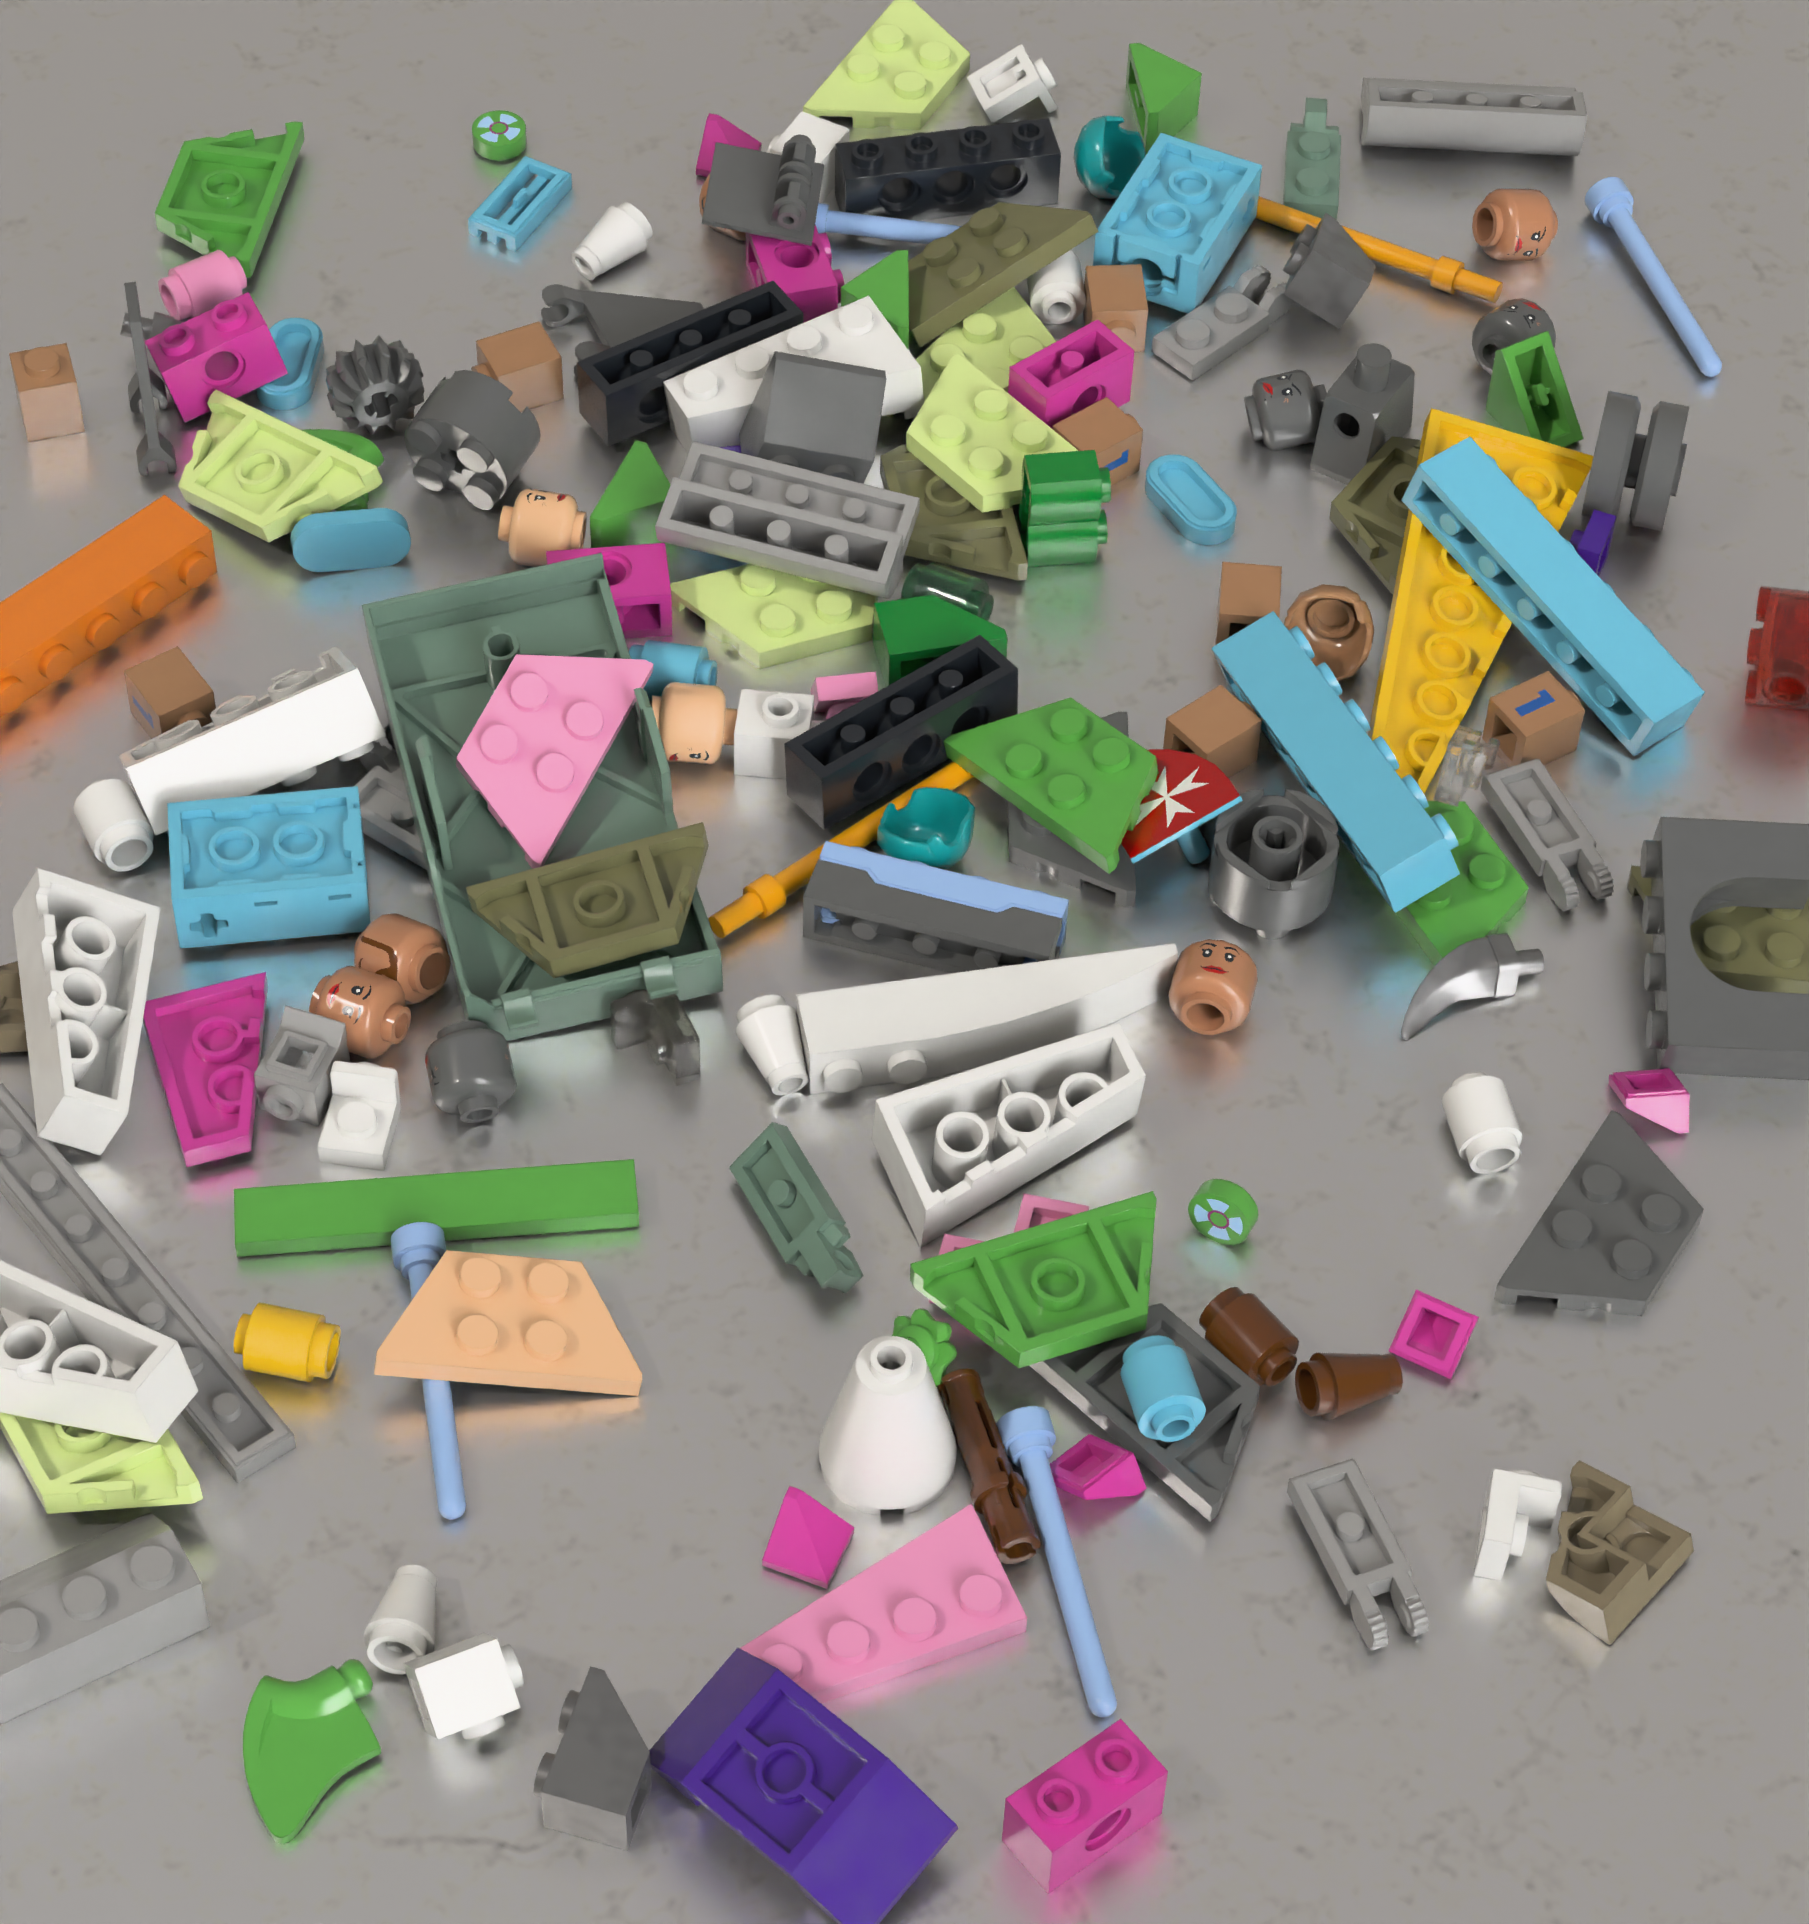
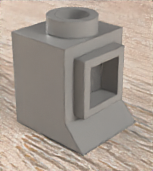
[254,1005,350,1126]

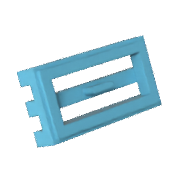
[468,156,572,252]

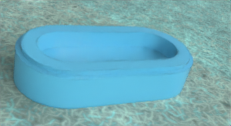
[256,318,324,410]
[1145,455,1237,545]
[291,508,411,572]

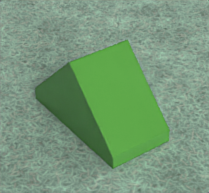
[1126,43,1202,154]
[841,250,909,349]
[1485,331,1584,447]
[590,440,671,548]

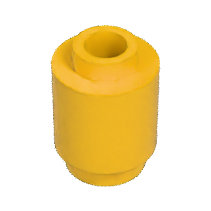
[234,1302,341,1383]

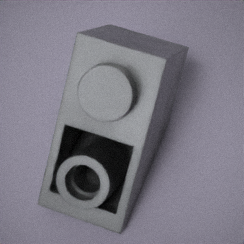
[1283,213,1376,329]
[533,1666,652,1851]

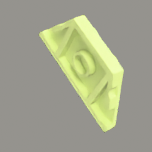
[803,0,970,130]
[886,287,1056,417]
[906,353,1078,513]
[178,390,383,542]
[670,564,878,669]
[0,1412,203,1514]

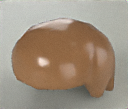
[1284,584,1374,681]

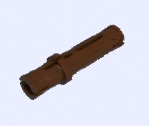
[937,1368,1041,1564]

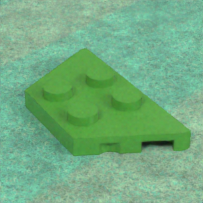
[155,121,305,278]
[944,697,1159,874]
[1396,801,1529,966]
[910,1191,1157,1368]

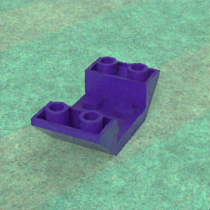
[649,1648,958,1924]

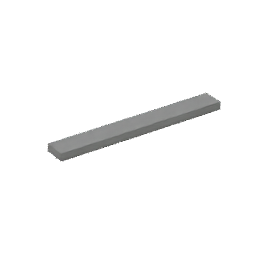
[0,1083,296,1483]

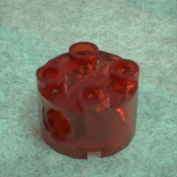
[1745,586,1809,713]

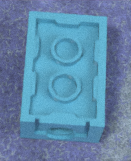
[1093,133,1262,314]
[167,786,371,949]

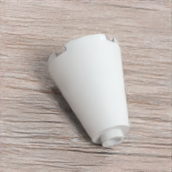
[819,1336,957,1515]

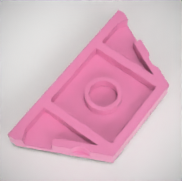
[456,654,654,869]

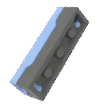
[803,841,1069,973]

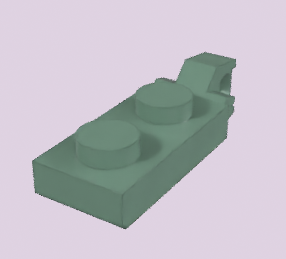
[1283,98,1341,220]
[729,1122,864,1293]

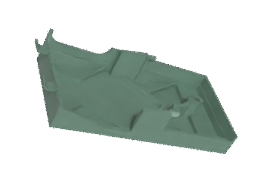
[362,553,723,1041]

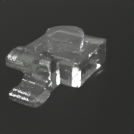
[1434,725,1500,807]

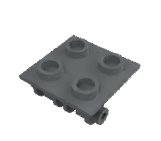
[701,134,824,246]

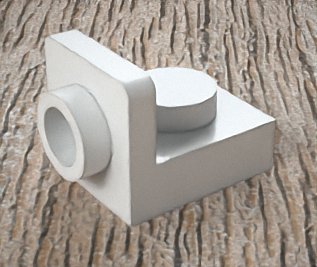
[967,44,1058,124]
[317,1061,401,1171]
[1473,1468,1562,1581]

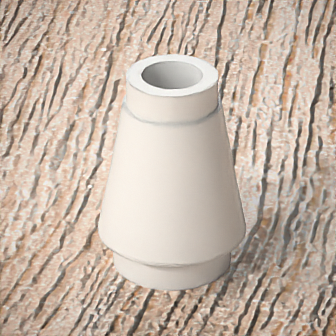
[571,202,653,280]
[735,994,809,1095]
[363,1564,437,1674]

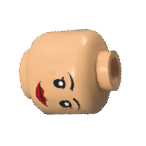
[498,489,587,567]
[651,682,737,765]

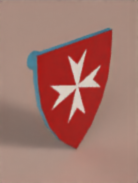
[1121,749,1243,864]

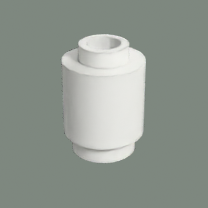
[1027,250,1086,324]
[73,779,154,871]
[1442,1072,1522,1174]

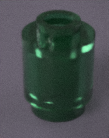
[901,562,994,621]

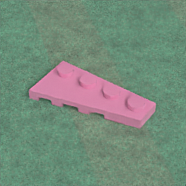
[740,1503,1027,1704]

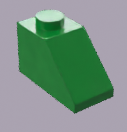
[873,595,1008,687]

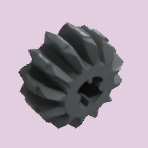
[325,335,424,435]

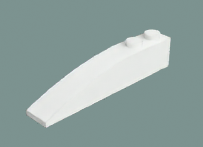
[796,943,1178,1095]

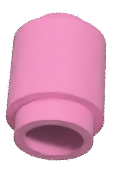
[158,250,247,321]

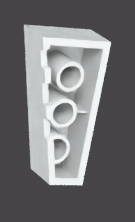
[663,296,924,454]
[119,646,386,836]
[12,868,160,1156]
[871,1022,1146,1248]
[0,1260,198,1443]

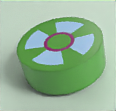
[472,110,527,161]
[1188,1179,1259,1245]

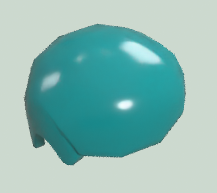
[1073,116,1146,200]
[877,787,975,870]

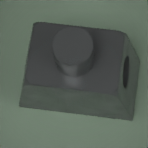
[1310,343,1415,485]

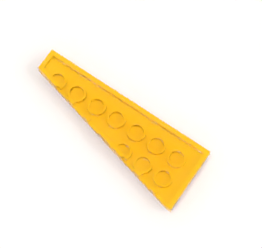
[1368,408,1594,794]

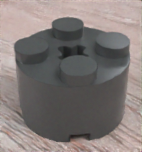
[404,370,541,510]
[1208,789,1340,940]

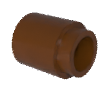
[1199,1287,1299,1387]

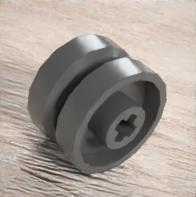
[1581,391,1689,531]

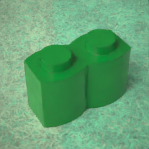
[1019,450,1111,568]

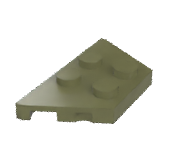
[908,202,1099,347]
[1329,436,1421,595]
[880,444,1028,581]
[466,822,709,978]
[1627,865,1809,994]

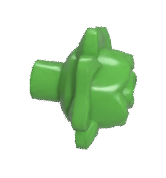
[892,1308,957,1387]

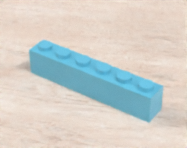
[1402,436,1705,756]
[1212,611,1460,913]

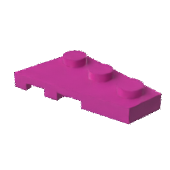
[143,972,268,1168]

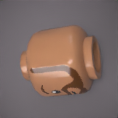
[354,913,451,1005]

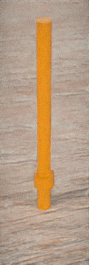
[1255,196,1503,303]
[708,761,974,938]

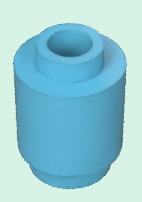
[629,640,718,701]
[1120,1335,1206,1442]

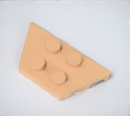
[374,1250,642,1396]

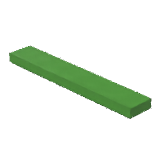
[234,1159,639,1257]

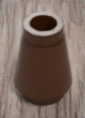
[1295,1353,1403,1421]

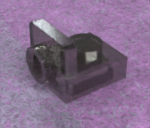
[610,989,701,1086]

